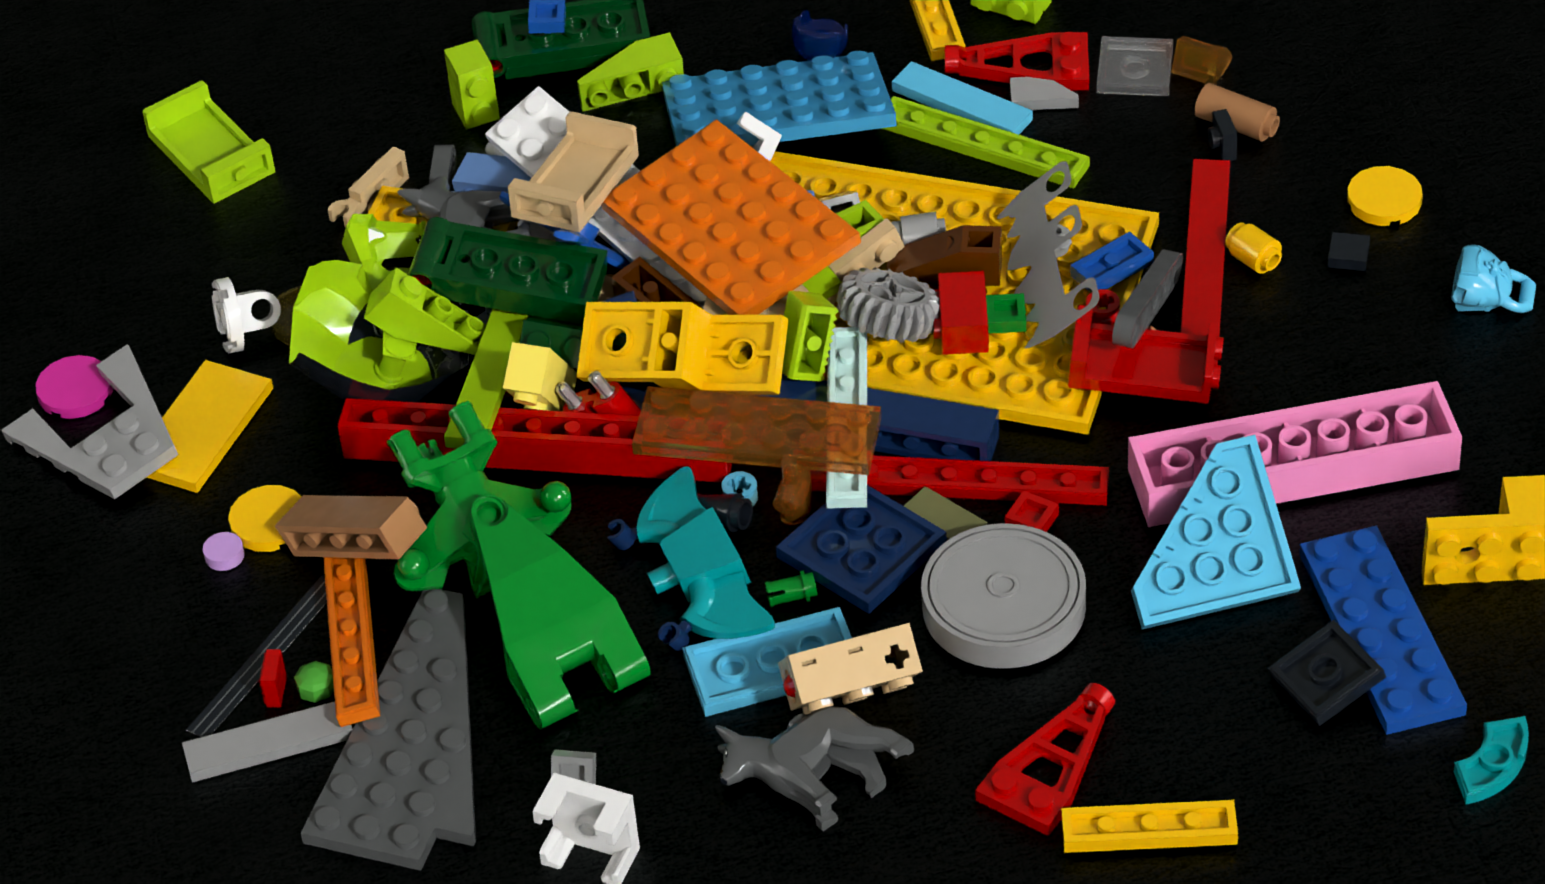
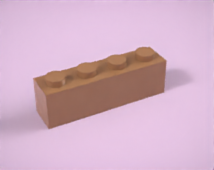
[275,495,427,559]

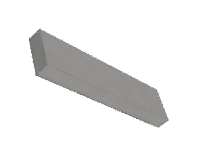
[182,701,353,782]

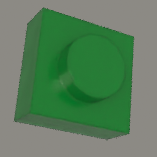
[986,293,1027,333]

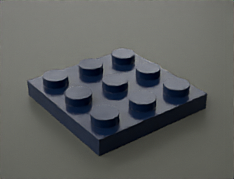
[776,485,947,614]

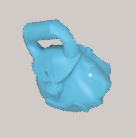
[1451,245,1536,313]

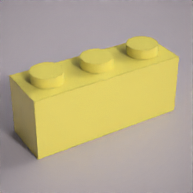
[503,342,577,411]

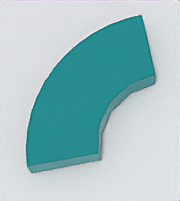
[1453,716,1529,805]

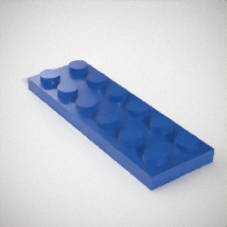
[1299,525,1467,735]

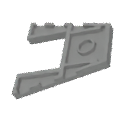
[1,344,179,499]

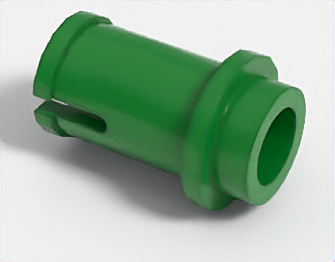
[764,570,818,607]

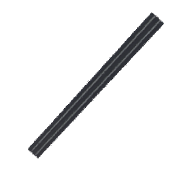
[186,573,327,737]

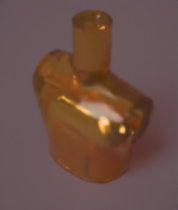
[773,457,812,525]

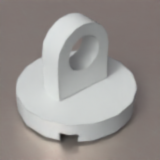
[212,277,281,354]

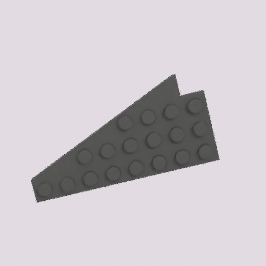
[301,589,476,871]

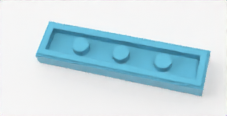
[892,61,1033,135]

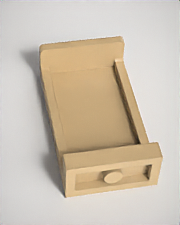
[508,112,639,233]

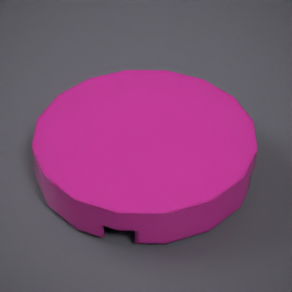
[36,355,113,419]

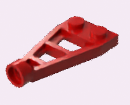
[945,32,1089,90]
[975,683,1115,836]

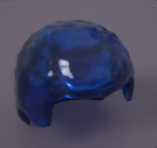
[792,10,848,61]

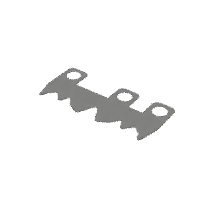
[997,161,1100,349]

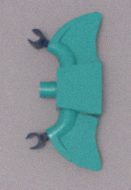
[607,466,775,651]

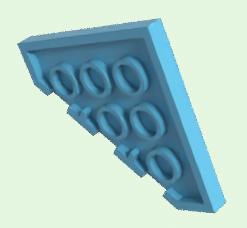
[1131,435,1301,629]

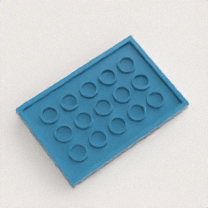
[662,51,897,146]

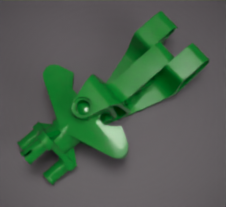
[387,401,651,729]

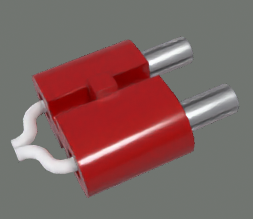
[555,371,645,416]

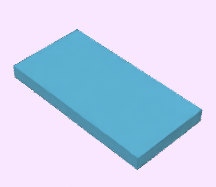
[682,607,852,717]

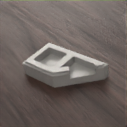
[1010,77,1079,110]

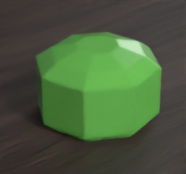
[294,661,334,703]

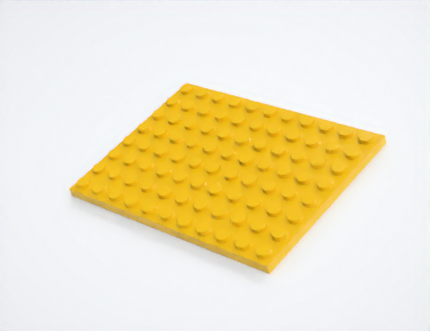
[738,151,1159,435]

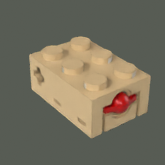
[778,623,923,715]

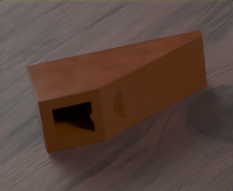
[886,225,1002,286]

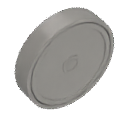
[921,523,1086,668]

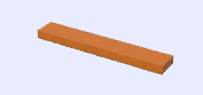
[323,557,380,727]

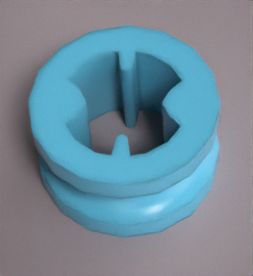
[722,471,758,506]

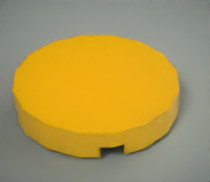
[1347,166,1423,226]
[228,485,302,552]

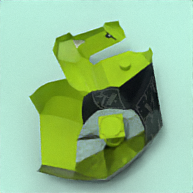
[289,214,471,403]

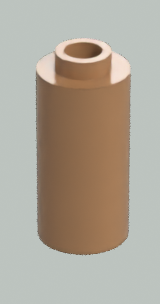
[1195,83,1280,142]

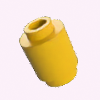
[1225,222,1282,274]

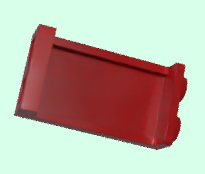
[1068,305,1224,404]

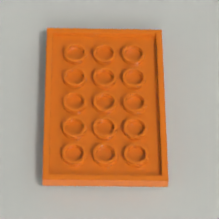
[601,119,861,315]

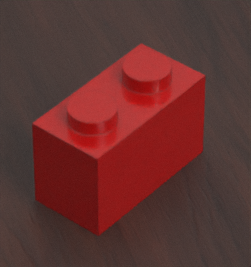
[933,271,989,355]

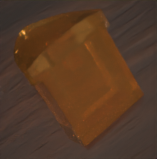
[1171,36,1232,86]

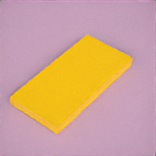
[146,360,273,493]

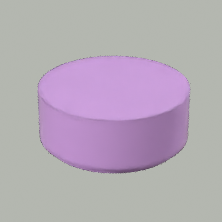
[203,532,244,571]

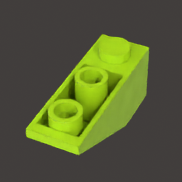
[577,32,684,112]
[364,268,486,355]

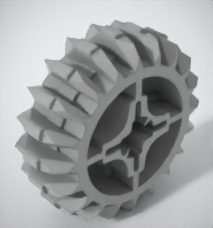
[836,267,940,343]

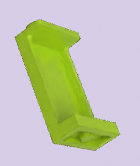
[143,80,275,204]

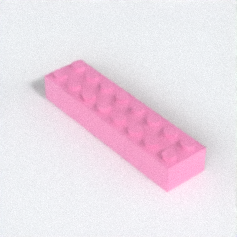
[1128,381,1462,527]

